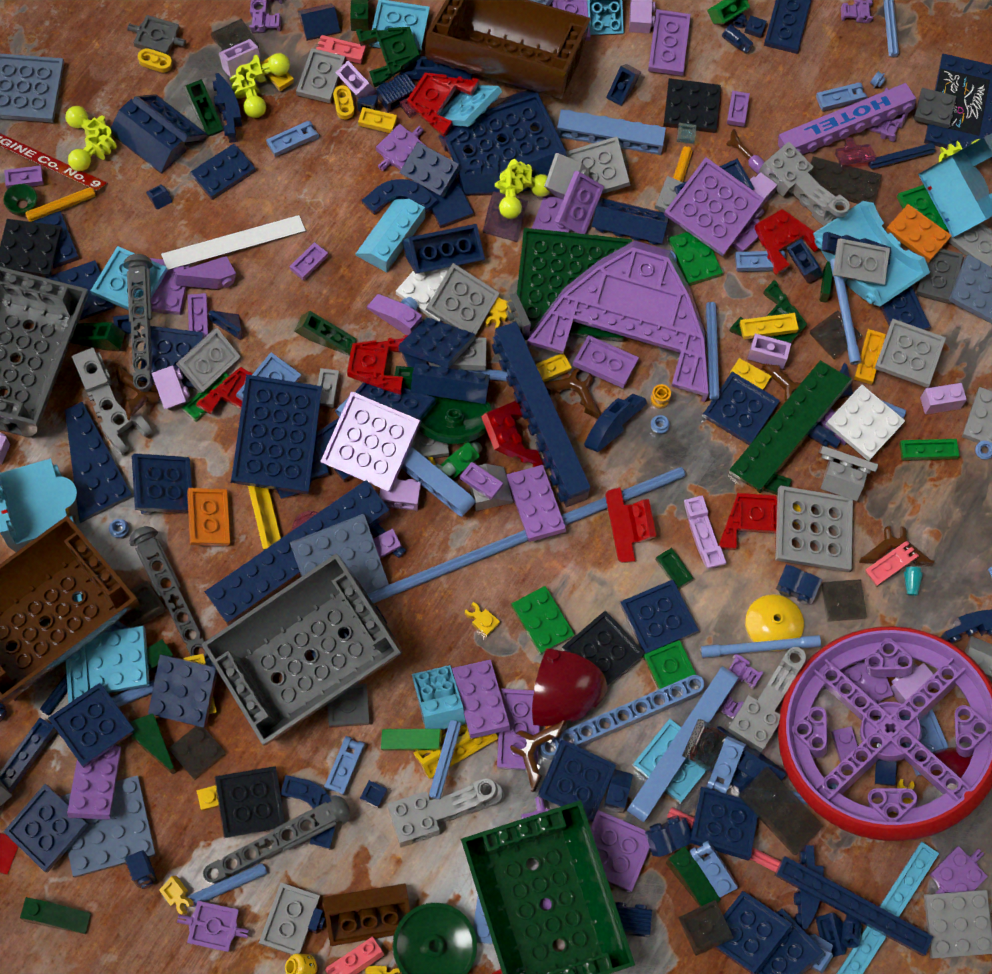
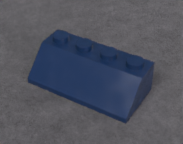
[110,99,186,174]
[592,197,669,244]
[402,224,485,274]
[411,363,490,404]

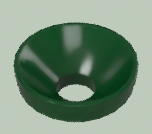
[3,184,38,215]

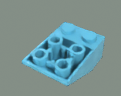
[587,0,624,35]
[412,665,465,730]

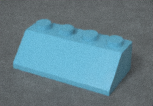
[356,199,425,273]

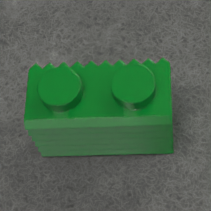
[707,0,750,24]

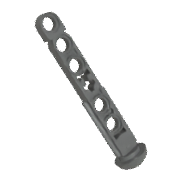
[123,254,153,392]
[129,526,208,659]
[203,795,350,884]

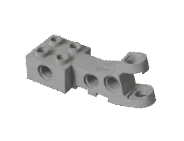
[759,142,850,226]
[72,348,153,455]
[727,647,806,753]
[387,778,505,848]

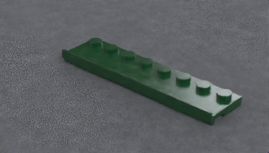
[729,360,853,493]

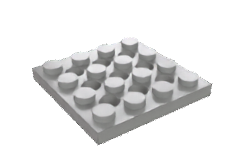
[775,486,853,572]

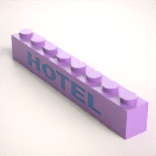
[778,83,916,154]

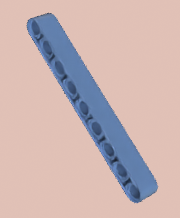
[335,397,476,517]
[627,666,739,822]
[540,675,704,760]

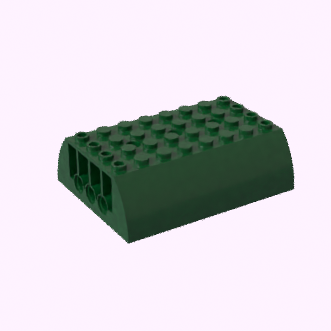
[461,800,635,974]

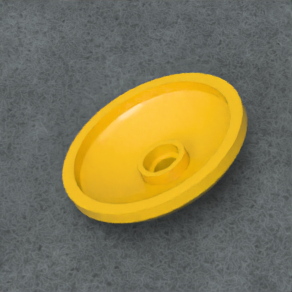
[745,594,804,652]

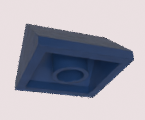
[298,3,340,41]

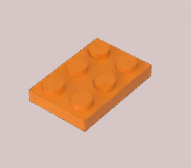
[885,204,952,263]
[187,488,230,546]

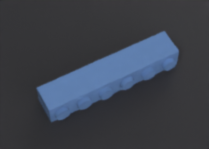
[557,110,666,155]

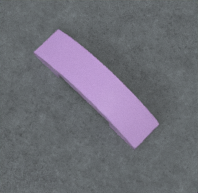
[684,496,726,569]

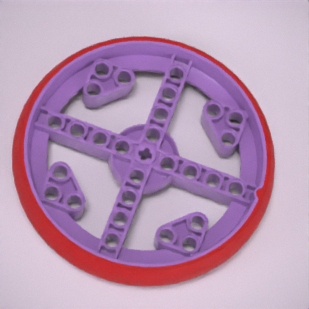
[778,626,992,841]

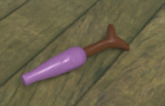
[726,129,764,174]

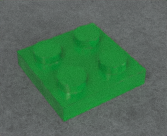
[643,640,696,690]

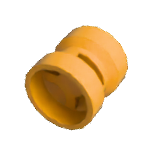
[650,384,671,409]

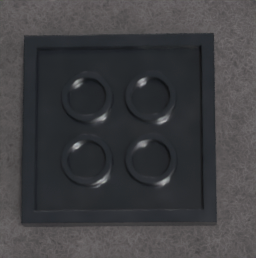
[663,78,721,133]
[0,219,63,278]
[561,610,645,687]
[214,766,285,839]

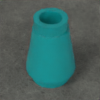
[903,567,923,596]

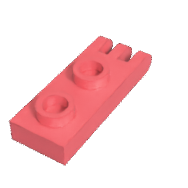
[316,35,366,64]
[865,541,919,587]
[325,937,384,974]

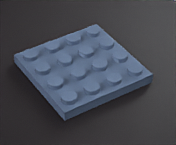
[0,53,64,123]
[290,514,389,594]
[61,775,156,878]

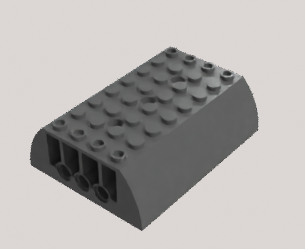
[0,267,89,437]
[202,553,403,746]

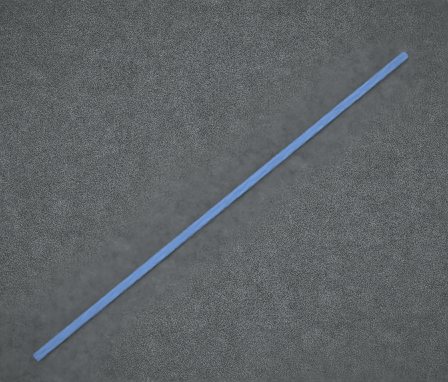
[111,467,685,707]

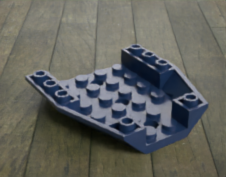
[439,89,567,195]

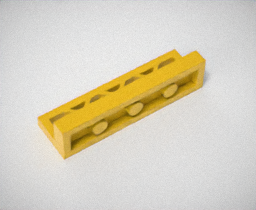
[248,486,281,551]
[413,722,498,779]

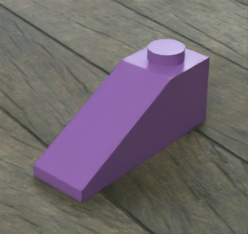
[174,256,236,289]
[367,294,422,335]

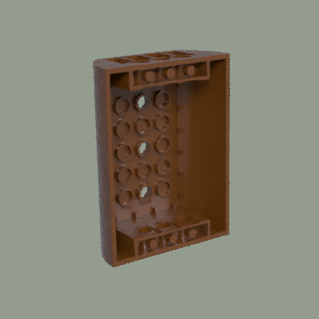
[425,0,591,99]
[0,516,139,705]

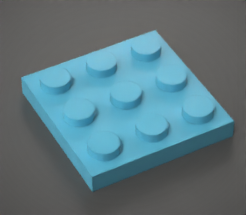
[369,0,430,54]
[439,85,502,127]
[91,246,168,315]
[86,626,150,693]
[632,719,718,804]

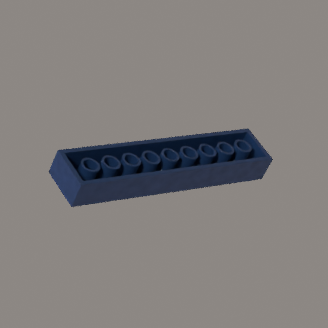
[492,322,590,507]
[204,479,390,626]

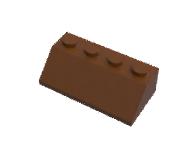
[323,883,410,946]

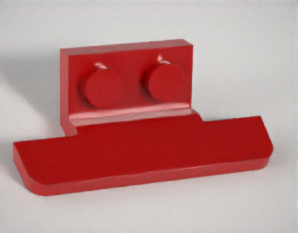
[605,487,657,563]

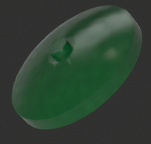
[419,395,492,444]
[392,903,477,974]

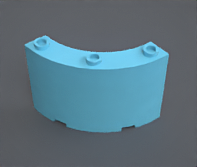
[813,201,930,306]

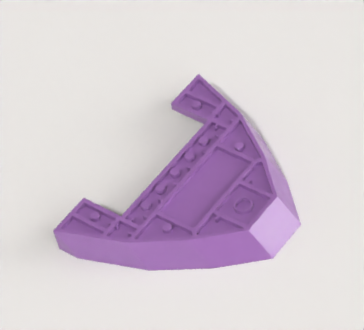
[527,241,709,402]

